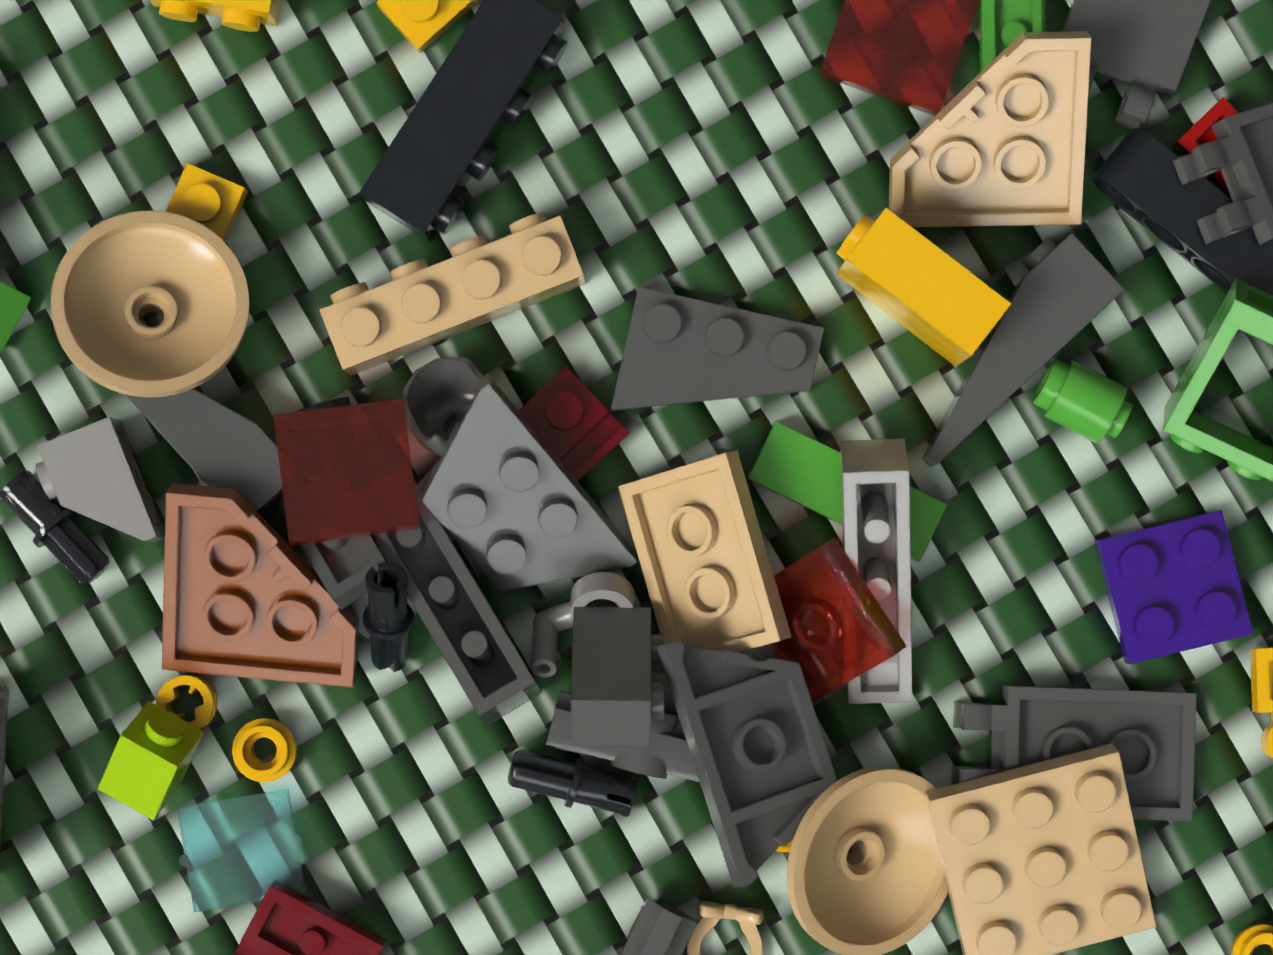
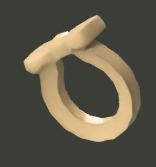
[687,901,764,955]

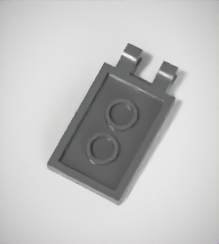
[1061,0,1211,129]
[1173,103,1273,245]
[951,685,1197,821]

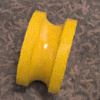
[156,674,218,729]

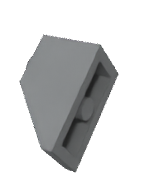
[36,417,165,542]

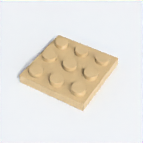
[925,743,1156,955]

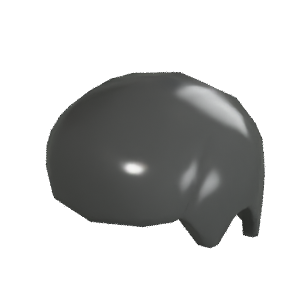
[403,357,495,458]

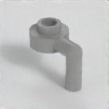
[531,572,635,678]

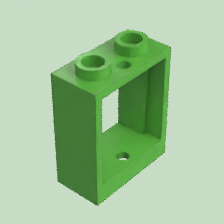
[1163,279,1273,481]

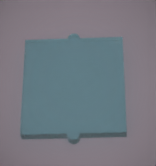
[177,788,306,913]

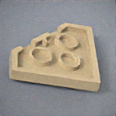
[889,31,1091,227]

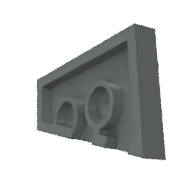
[611,287,824,412]

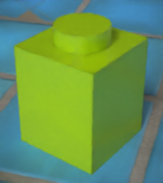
[98,701,204,821]

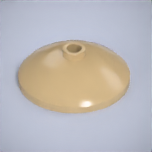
[51,211,249,398]
[787,766,948,955]

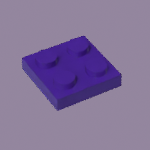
[1094,510,1253,664]

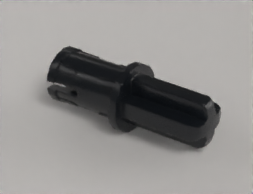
[0,470,110,585]
[363,562,414,672]
[508,750,638,817]

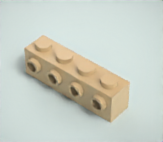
[320,212,585,376]

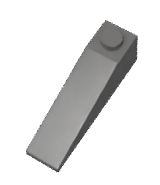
[840,438,912,704]

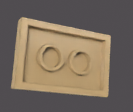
[618,450,791,652]

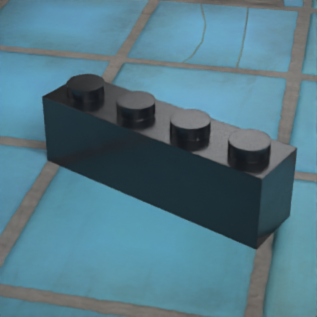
[360,0,568,241]

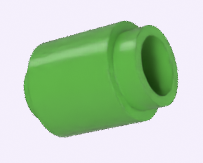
[1032,358,1133,444]

